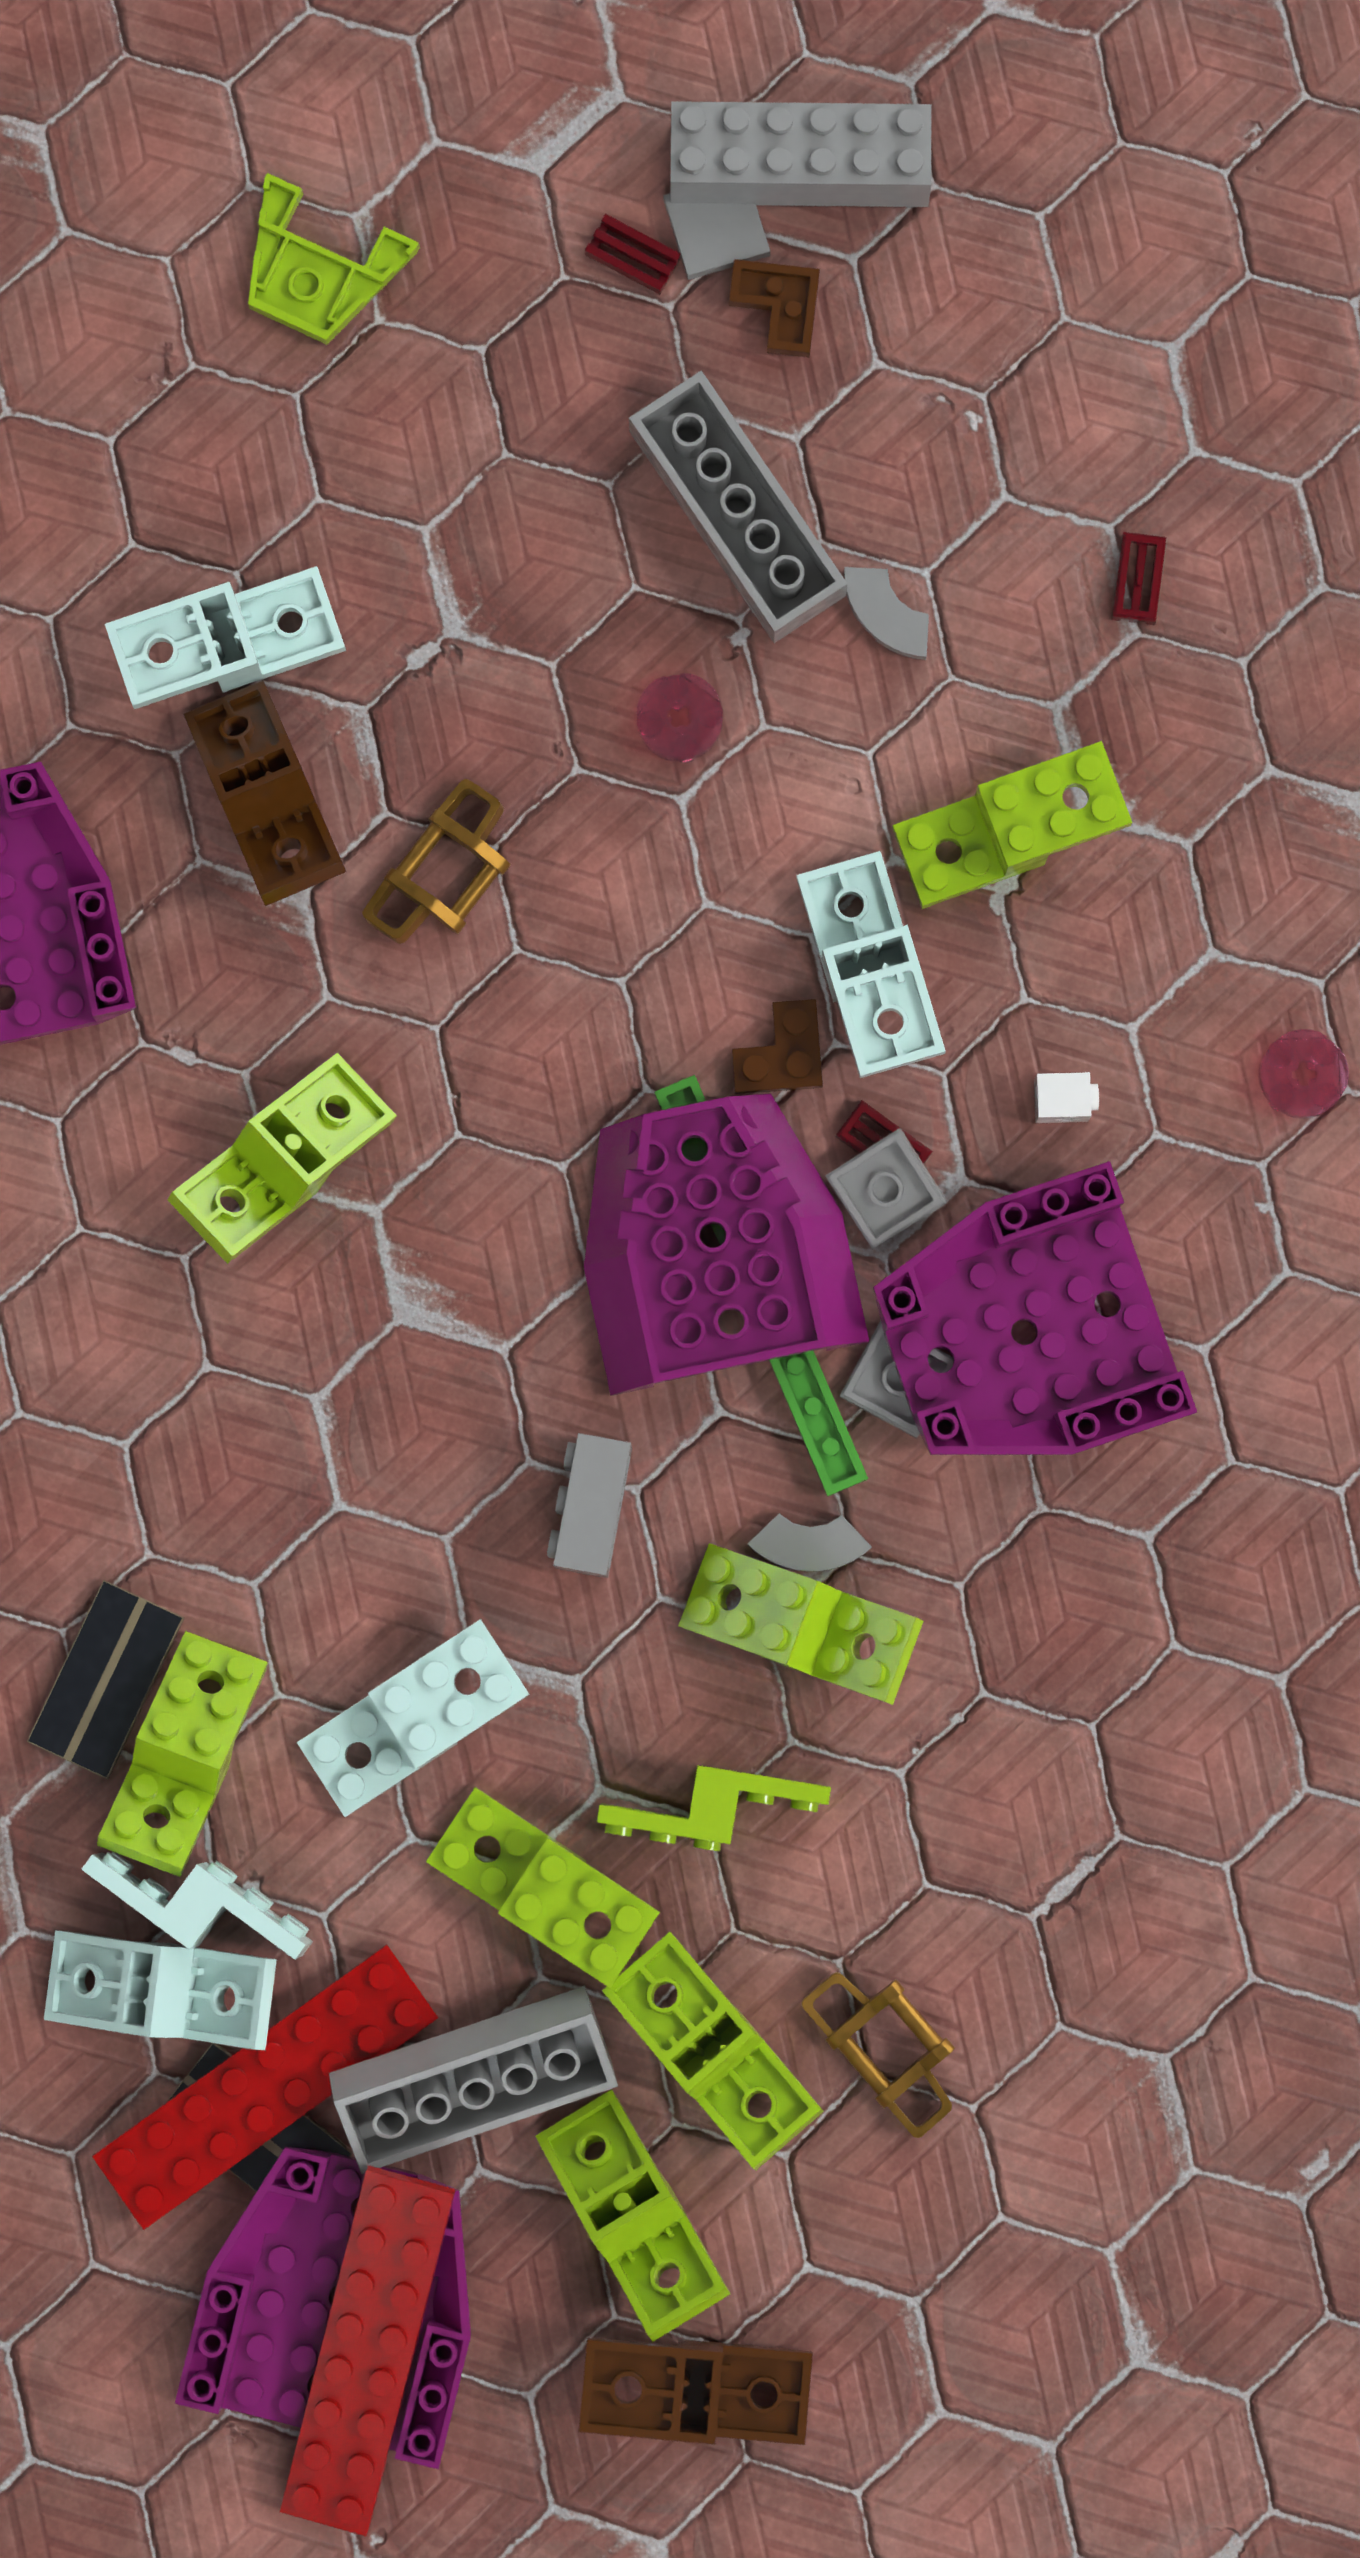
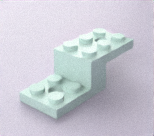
[105,566,346,710]
[796,851,946,1078]
[297,1619,530,1817]
[82,1852,313,1959]
[44,1930,277,2050]

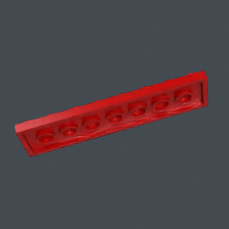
[92,1944,438,2231]
[280,2165,456,2536]

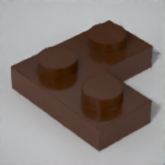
[729,259,820,358]
[732,999,823,1094]

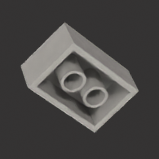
[547,1433,632,1578]

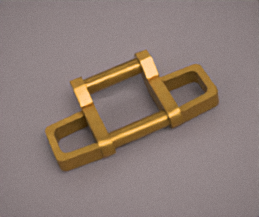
[362,779,511,944]
[802,1972,955,2138]

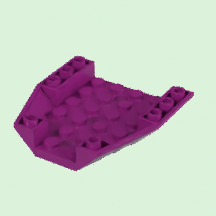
[0,761,136,1045]
[584,1094,869,1396]
[873,1161,1197,1455]
[174,2147,471,2470]

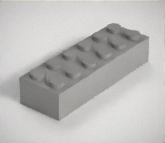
[670,101,931,207]
[629,370,847,643]
[329,1986,618,2174]

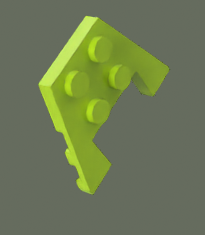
[248,173,420,345]

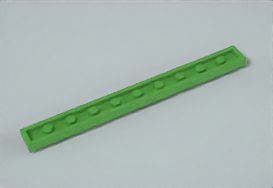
[654,1075,868,1497]

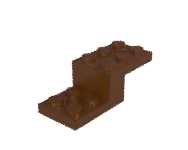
[183,680,346,906]
[579,2337,813,2445]

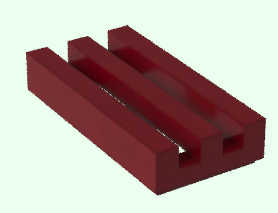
[585,214,681,295]
[1112,532,1167,625]
[835,1100,933,1164]

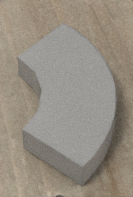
[844,567,929,660]
[747,1513,872,1572]

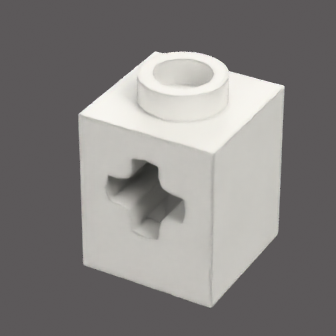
[1034,1072,1099,1123]

